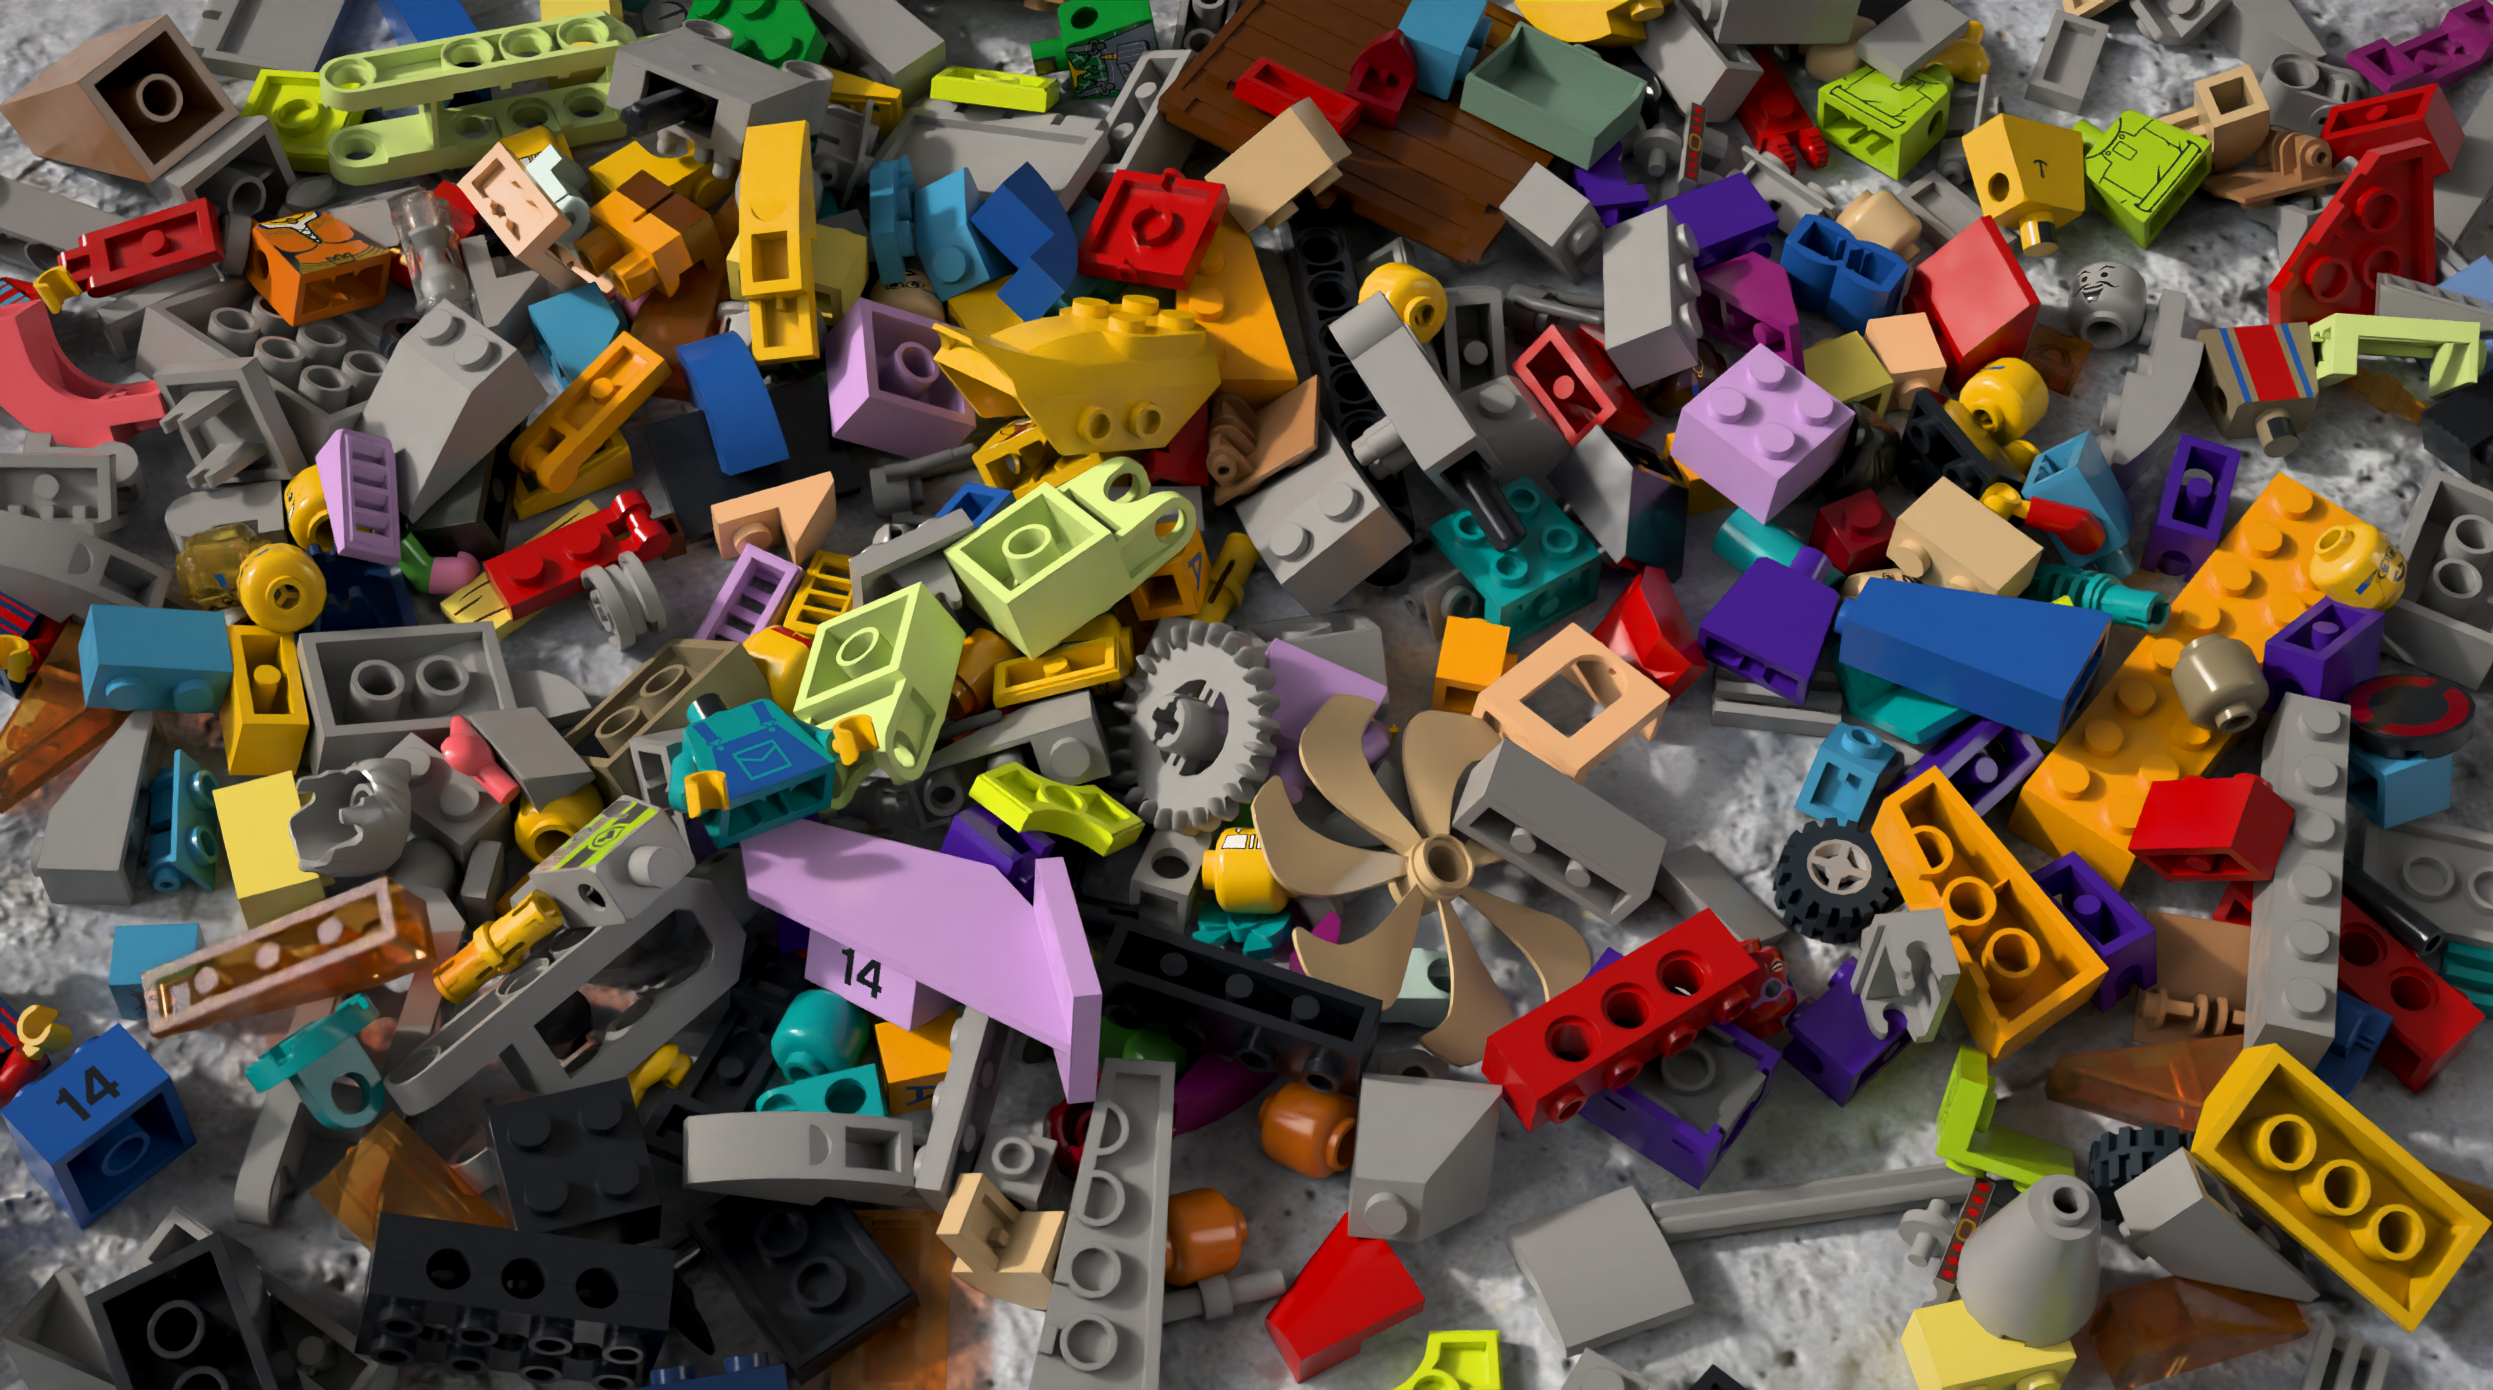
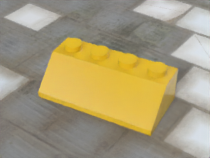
[2190,1043,2492,1333]

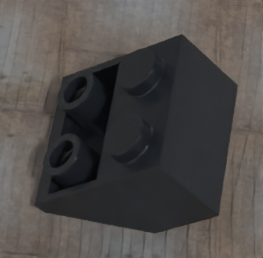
[1896,388,2026,528]
[1546,424,1689,584]

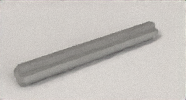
[1649,1163,1975,1242]

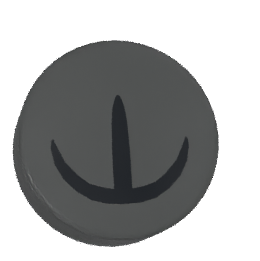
[642,0,693,36]

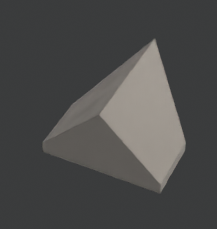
[0,1267,117,1390]

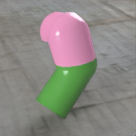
[397,531,480,595]

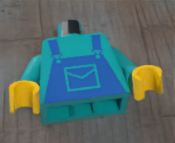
[668,693,880,850]

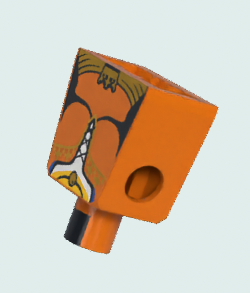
[246,210,393,327]

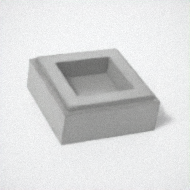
[460,839,509,931]

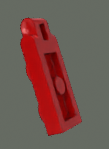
[57,197,225,298]

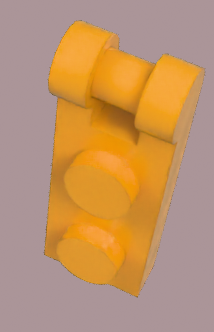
[509,331,673,494]

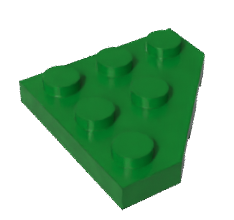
[686,0,828,70]

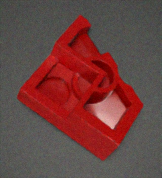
[1264,1212,1425,1384]

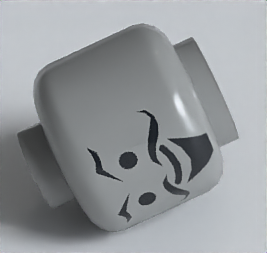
[2067,261,2147,349]

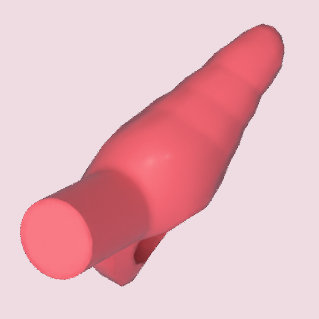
[440,715,521,806]

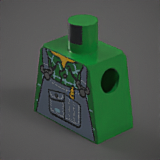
[1030,0,1159,100]

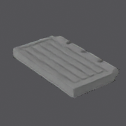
[189,0,356,81]
[859,98,1111,213]

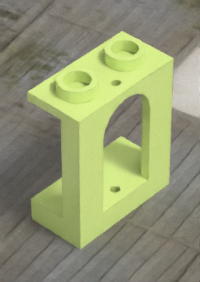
[2309,313,2487,398]

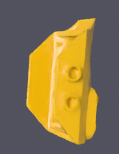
[932,295,1221,456]

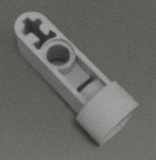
[0,175,132,298]

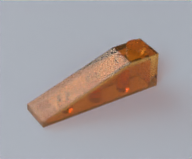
[625,191,739,402]
[140,876,438,1039]

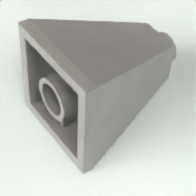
[144,115,297,280]

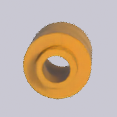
[946,628,1019,720]

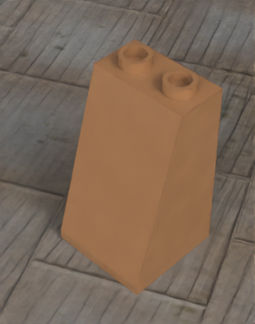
[0,14,240,183]

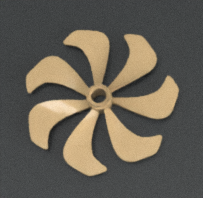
[1250,694,1591,1068]

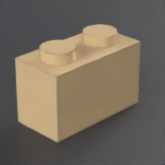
[1204,96,1352,234]
[1886,476,2043,598]

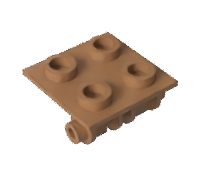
[2198,124,2349,209]
[1206,375,1321,507]
[2131,910,2251,1058]

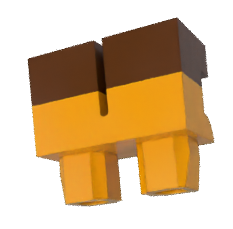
[574,169,727,303]

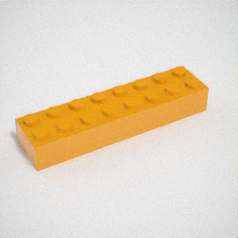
[2007,471,2387,894]

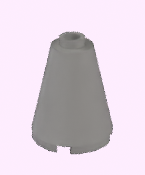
[1957,1174,2101,1348]

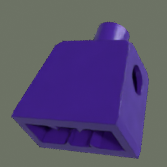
[1697,546,1840,707]

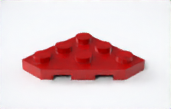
[2267,138,2436,326]

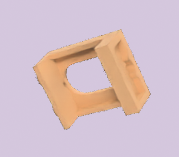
[457,142,618,301]
[1471,622,1671,785]

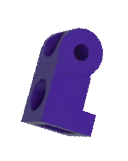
[1568,140,1649,229]

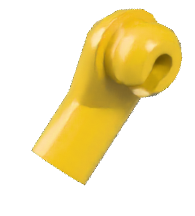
[625,1042,693,1110]

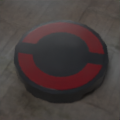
[2342,673,2476,759]

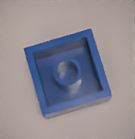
[0,1023,197,1230]

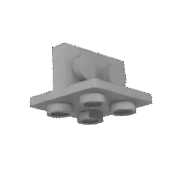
[0,453,129,541]

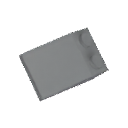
[353,298,549,524]
[1231,419,1413,619]
[296,621,517,775]

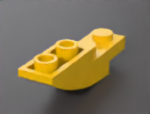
[739,120,820,365]

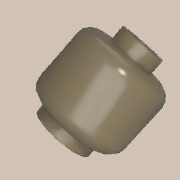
[2171,634,2269,734]

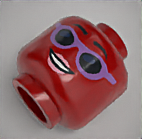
[1731,937,1797,1039]

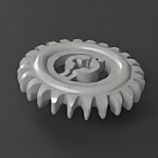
[1108,620,1281,837]

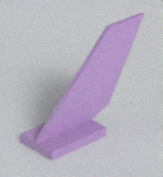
[738,819,1102,1104]

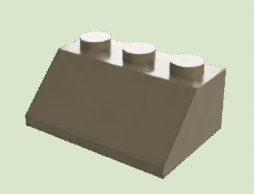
[564,637,778,809]

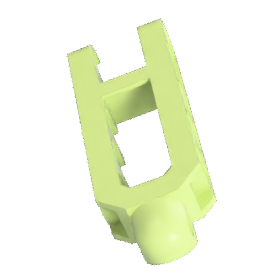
[319,10,662,186]

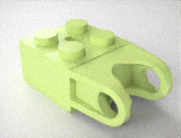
[943,457,1197,660]
[793,581,966,815]

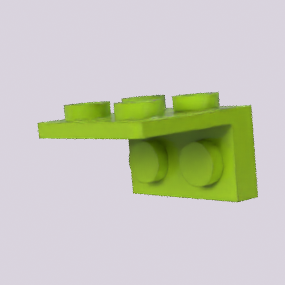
[1936,1044,2075,1193]

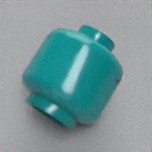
[771,988,871,1084]

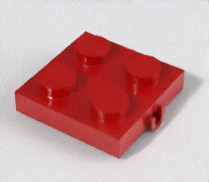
[1077,168,1230,291]

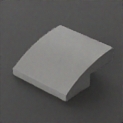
[1506,1185,1695,1358]

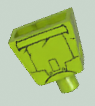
[1816,64,1954,181]
[2071,110,2212,250]

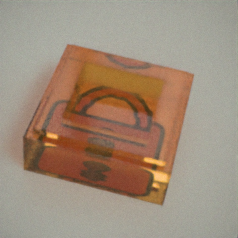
[2022,323,2093,397]

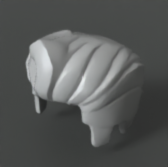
[288,758,412,877]

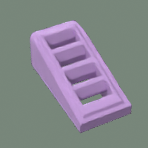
[315,428,401,567]
[693,543,805,644]

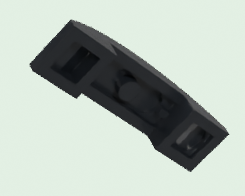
[642,942,816,1166]

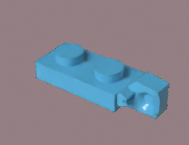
[870,155,916,285]

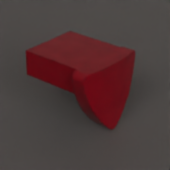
[1343,29,1419,130]

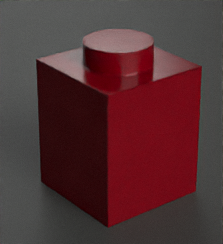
[1808,488,1896,578]

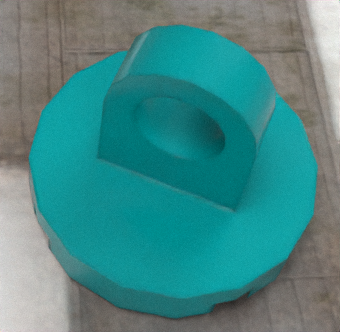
[244,993,385,1131]

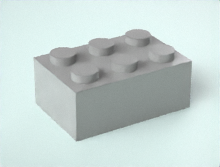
[2380,468,2493,691]

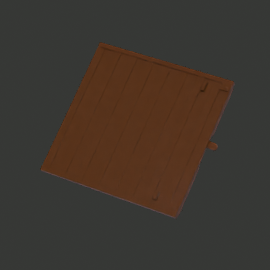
[1157,0,1615,267]

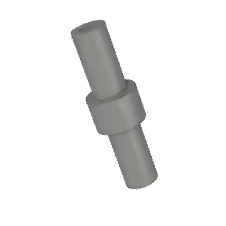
[1162,1267,1285,1324]

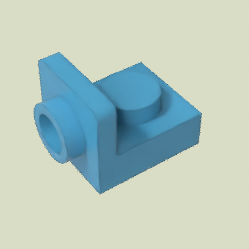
[1794,722,1897,829]

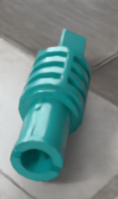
[2017,564,2171,633]

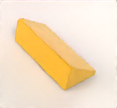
[993,635,1129,708]

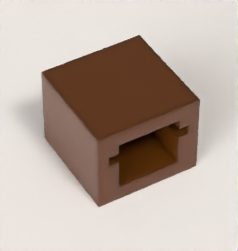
[652,512,687,561]

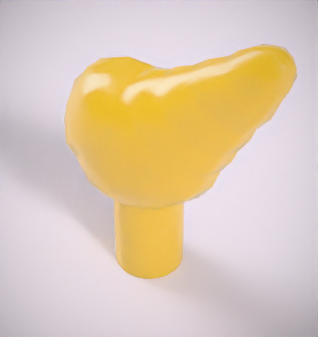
[1918,20,1990,83]

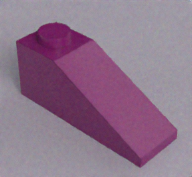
[1696,251,1806,376]

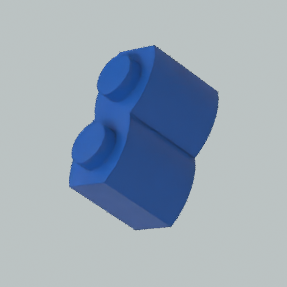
[1779,214,1909,337]

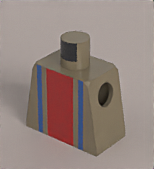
[2193,322,2319,458]

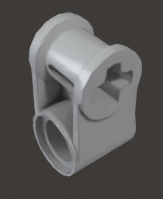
[2260,52,2370,138]

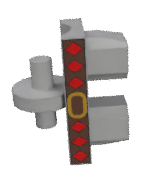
[1633,102,1728,203]
[1898,1178,2004,1308]

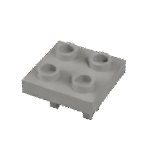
[152,356,309,489]
[849,508,974,627]

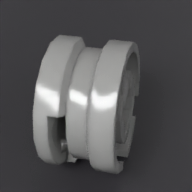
[581,551,667,652]

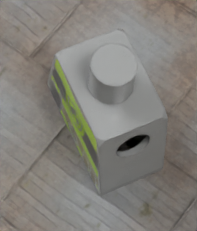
[528,795,697,929]

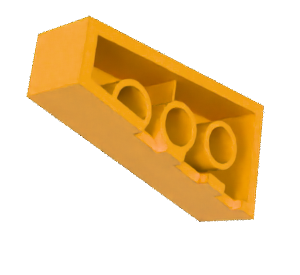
[1175,208,1298,424]
[1871,765,2109,1070]

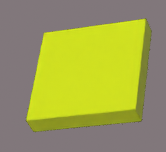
[930,65,1061,113]
[239,69,366,173]

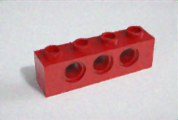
[2212,881,2486,1094]
[1481,907,1760,1133]

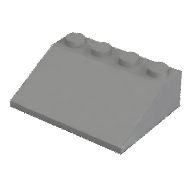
[134,274,389,467]

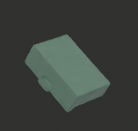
[1460,21,1648,171]

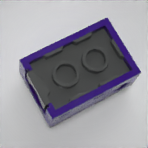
[1556,947,1782,1191]

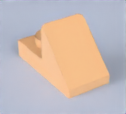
[711,471,837,572]

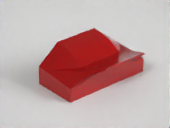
[1590,566,1709,705]

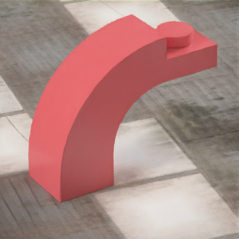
[0,299,170,448]

